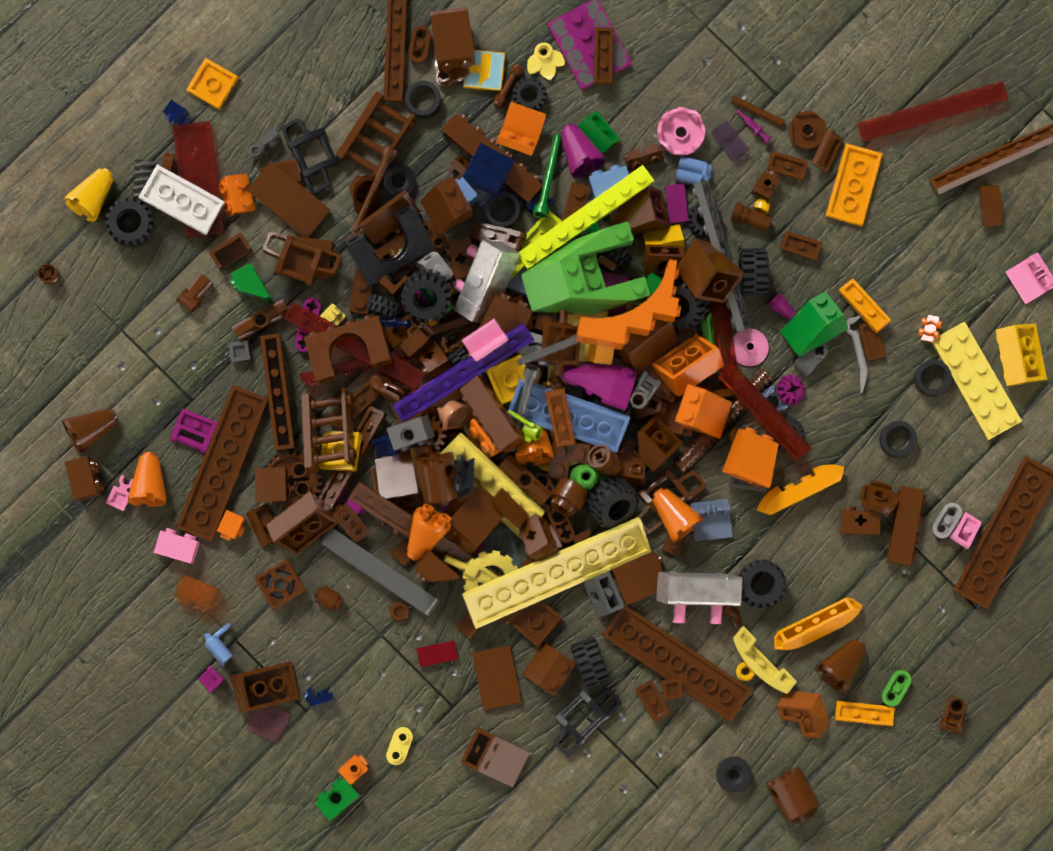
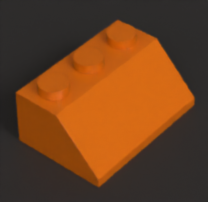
[651,333,724,396]

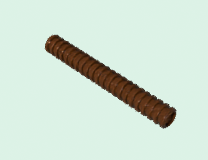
[673,369,773,473]

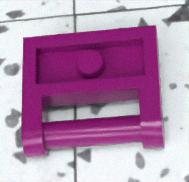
[170,408,218,454]

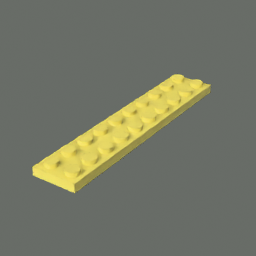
[462,517,652,629]

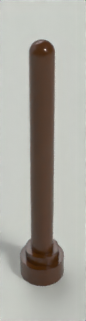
[352,146,399,233]

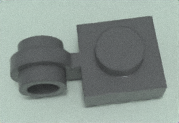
[248,128,281,159]

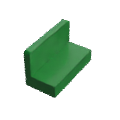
[578,111,621,154]

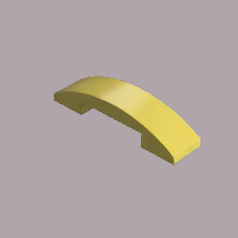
[733,626,797,694]

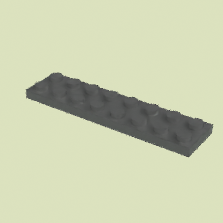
[693,181,752,332]

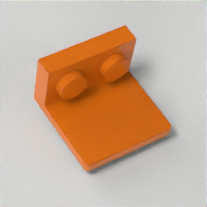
[496,102,546,156]

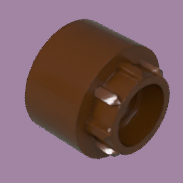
[551,478,589,517]

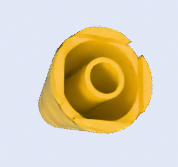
[64,168,114,222]

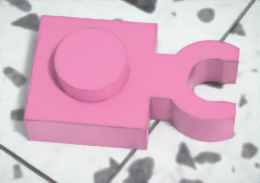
[106,475,133,511]

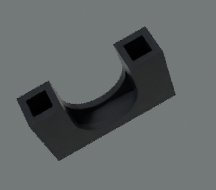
[344,205,435,285]

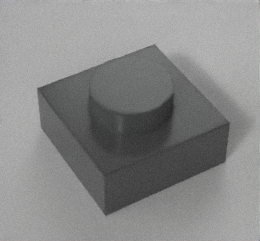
[229,341,251,363]

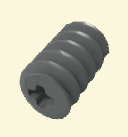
[132,160,157,201]

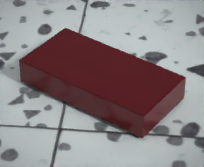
[416,640,458,667]

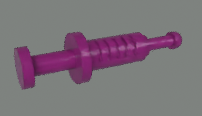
[737,110,772,144]

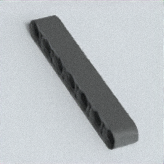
[320,528,440,617]

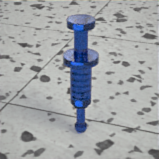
[380,317,411,329]

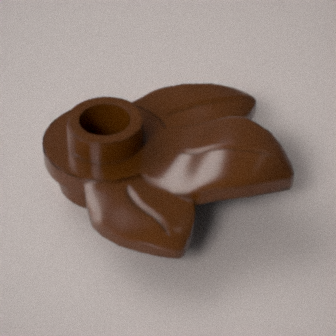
[434,60,470,87]

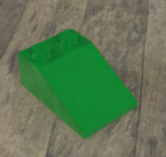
[780,291,849,357]

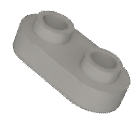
[932,503,962,538]

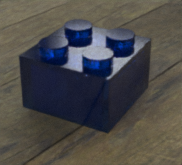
[463,143,515,198]

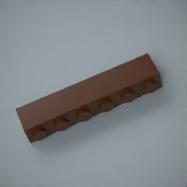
[441,113,543,206]
[260,334,296,452]

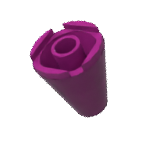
[561,124,606,179]

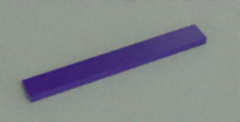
[392,323,534,422]

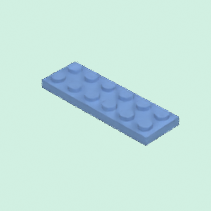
[508,379,630,452]

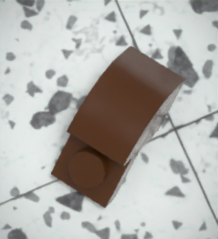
[384,314,424,348]

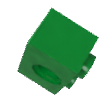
[315,777,361,821]

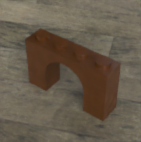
[304,315,393,385]

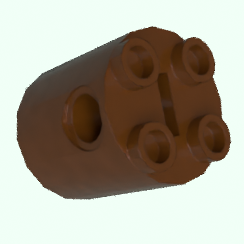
[415,451,458,507]
[766,766,820,823]

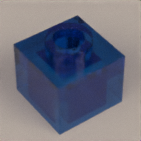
[163,100,189,126]

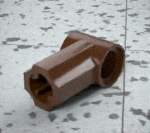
[176,273,214,313]

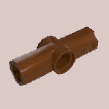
[232,300,290,341]
[498,454,552,506]

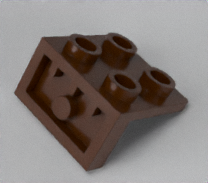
[605,440,646,488]

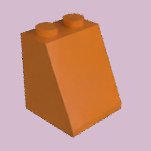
[675,384,732,439]
[722,427,779,488]

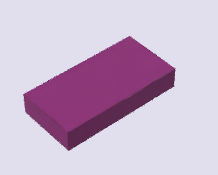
[665,184,688,224]

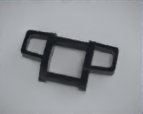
[281,118,340,195]
[553,688,622,757]

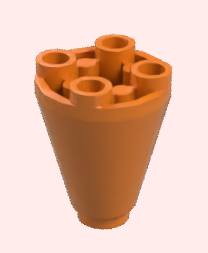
[407,504,451,561]

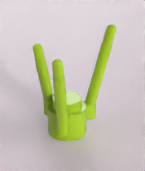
[508,410,543,443]

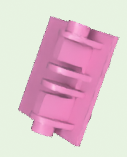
[1005,253,1053,304]

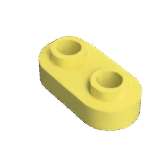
[386,727,413,765]

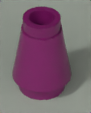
[767,293,796,320]

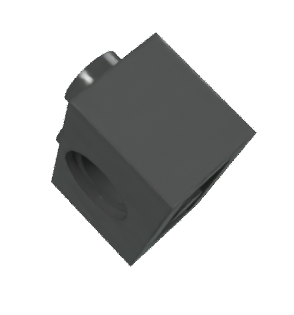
[387,415,435,452]
[583,572,624,618]

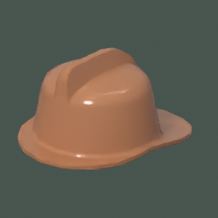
[437,400,475,430]

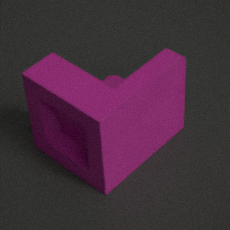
[198,665,226,693]

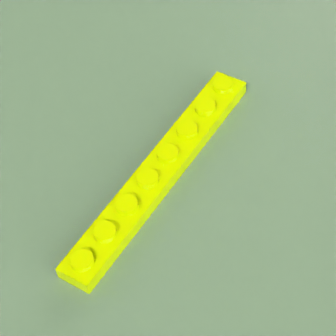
[519,165,654,270]

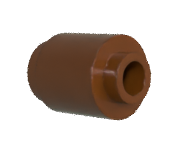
[314,585,344,612]

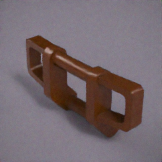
[263,231,341,286]
[635,468,706,534]

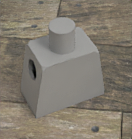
[414,250,454,281]

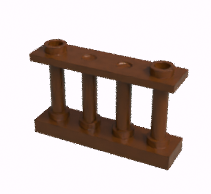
[336,91,417,176]
[301,387,357,473]

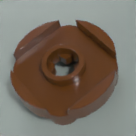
[788,111,827,150]
[860,481,899,515]

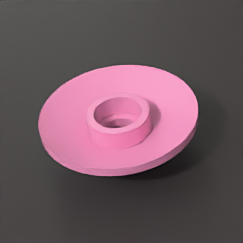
[730,328,769,367]

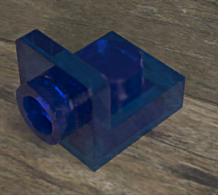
[304,686,335,706]

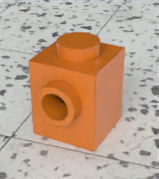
[217,510,246,541]
[338,754,369,785]

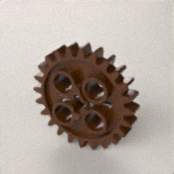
[266,450,323,511]

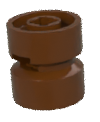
[588,444,622,477]

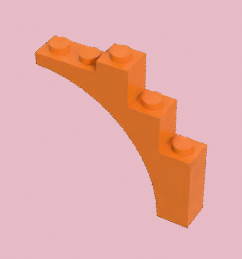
[576,260,681,350]

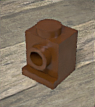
[751,170,780,201]

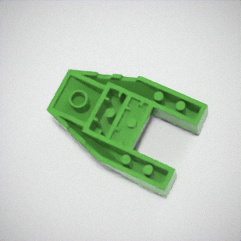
[521,222,650,315]

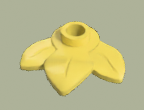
[527,43,565,80]

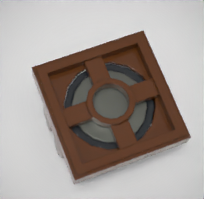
[254,558,307,611]

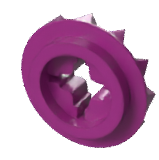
[777,375,806,405]

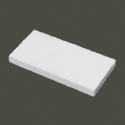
[138,164,225,235]

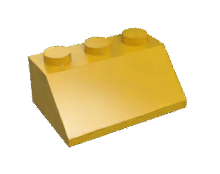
[996,323,1047,386]

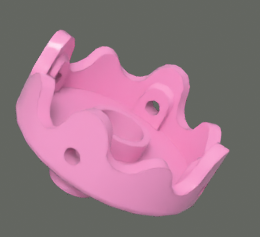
[657,107,705,156]

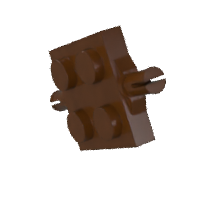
[540,310,580,377]

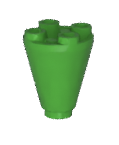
[569,463,605,493]

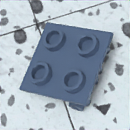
[690,499,733,541]

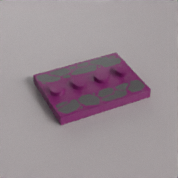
[547,0,632,91]

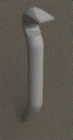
[845,316,868,394]

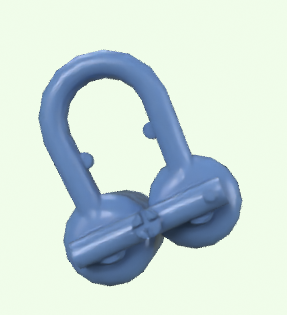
[675,156,712,186]
[204,623,233,666]

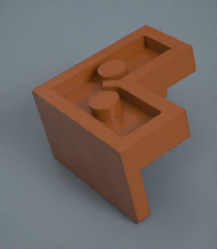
[777,690,830,739]

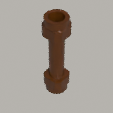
[492,63,524,109]

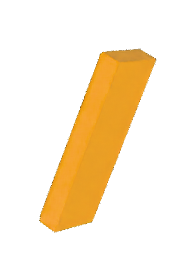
[838,279,891,333]
[834,701,895,726]

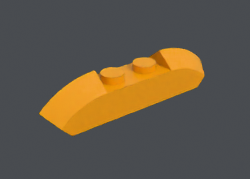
[757,465,844,515]
[774,597,863,650]

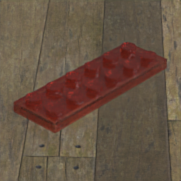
[172,121,225,239]

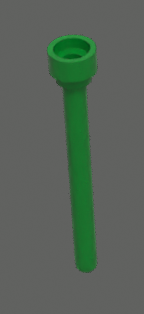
[533,134,561,218]

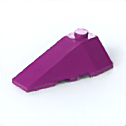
[554,363,637,410]

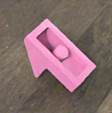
[949,512,982,549]

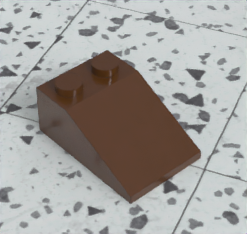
[230,661,300,713]

